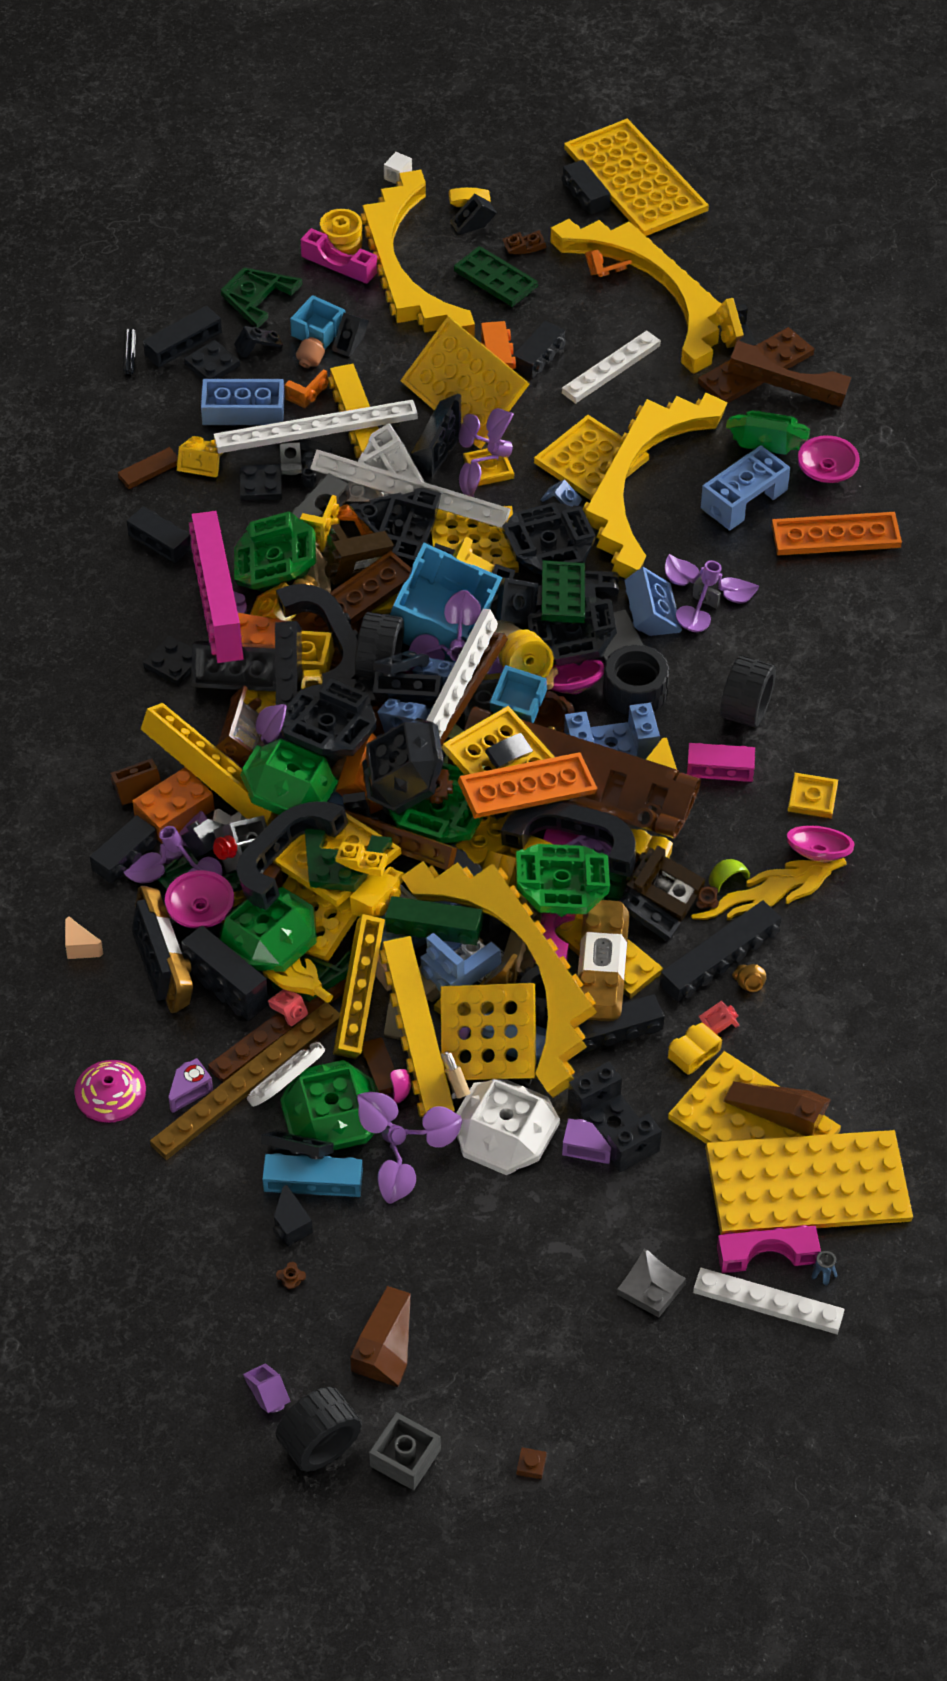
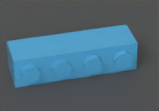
[263,1153,363,1197]

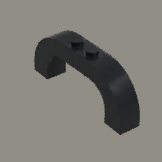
[276,584,359,681]
[237,801,348,910]
[501,801,636,877]

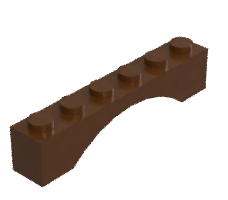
[727,341,851,407]

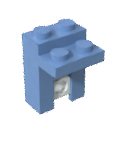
[420,933,501,992]

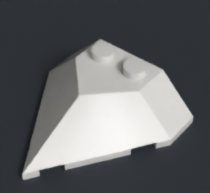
[347,423,424,502]

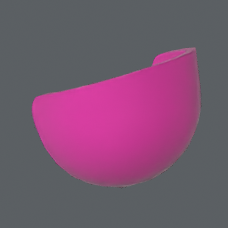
[375,1069,411,1104]

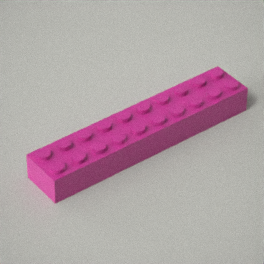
[189,511,244,663]

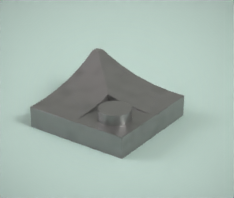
[617,1248,686,1317]

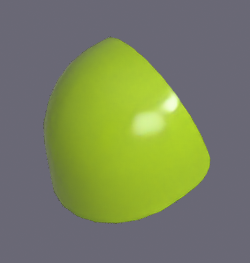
[709,859,750,893]

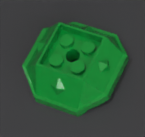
[726,410,810,455]
[234,511,316,592]
[240,738,339,815]
[388,763,484,845]
[516,844,610,918]
[218,887,317,972]
[280,1060,376,1150]

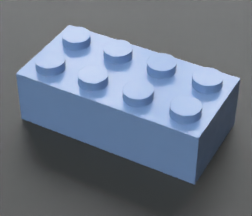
[201,379,285,425]

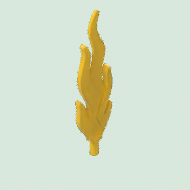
[691,858,846,920]
[221,919,333,1003]

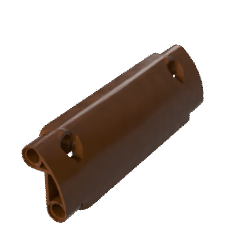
[448,706,701,839]

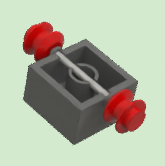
[213,815,267,873]

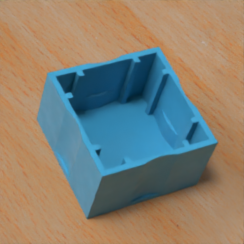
[390,543,502,663]

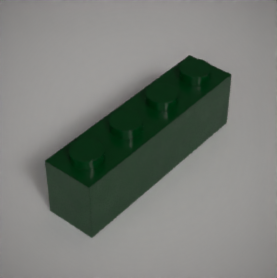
[385,896,483,945]

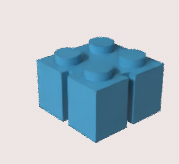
[290,295,345,349]
[490,665,547,723]

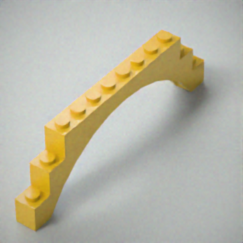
[360,170,475,338]
[550,219,722,374]
[583,393,727,579]
[401,861,597,1098]

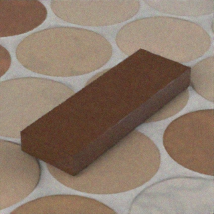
[118,447,178,489]
[362,1037,395,1095]

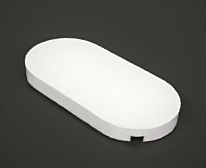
[247,1042,325,1106]

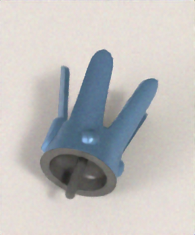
[812,1251,837,1285]

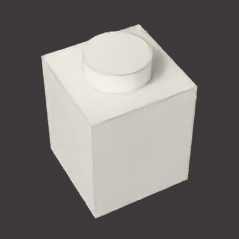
[384,152,412,184]

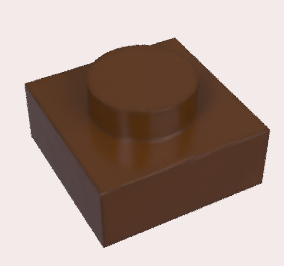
[517,1447,547,1480]

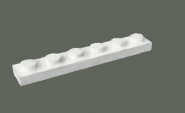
[562,330,661,404]
[693,1268,844,1335]

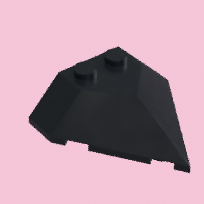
[349,488,441,562]

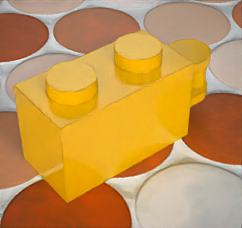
[350,867,405,918]

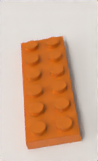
[771,512,902,555]
[458,752,598,819]

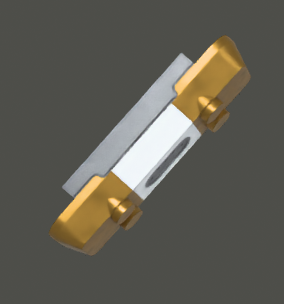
[132,886,193,1013]
[578,900,629,1021]

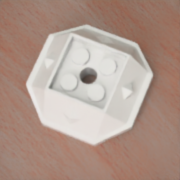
[456,1079,560,1175]

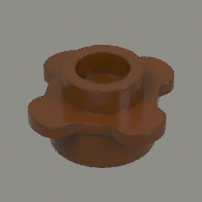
[696,887,719,909]
[276,1262,306,1289]

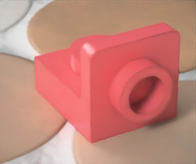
[268,989,308,1026]
[699,1001,739,1035]

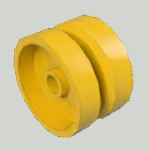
[320,209,363,255]
[498,630,554,678]

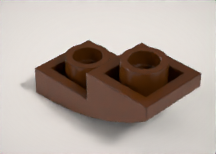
[503,230,547,254]

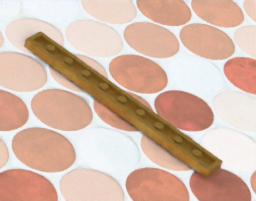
[150,1002,340,1160]

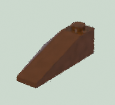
[724,1081,831,1136]
[350,1286,411,1387]

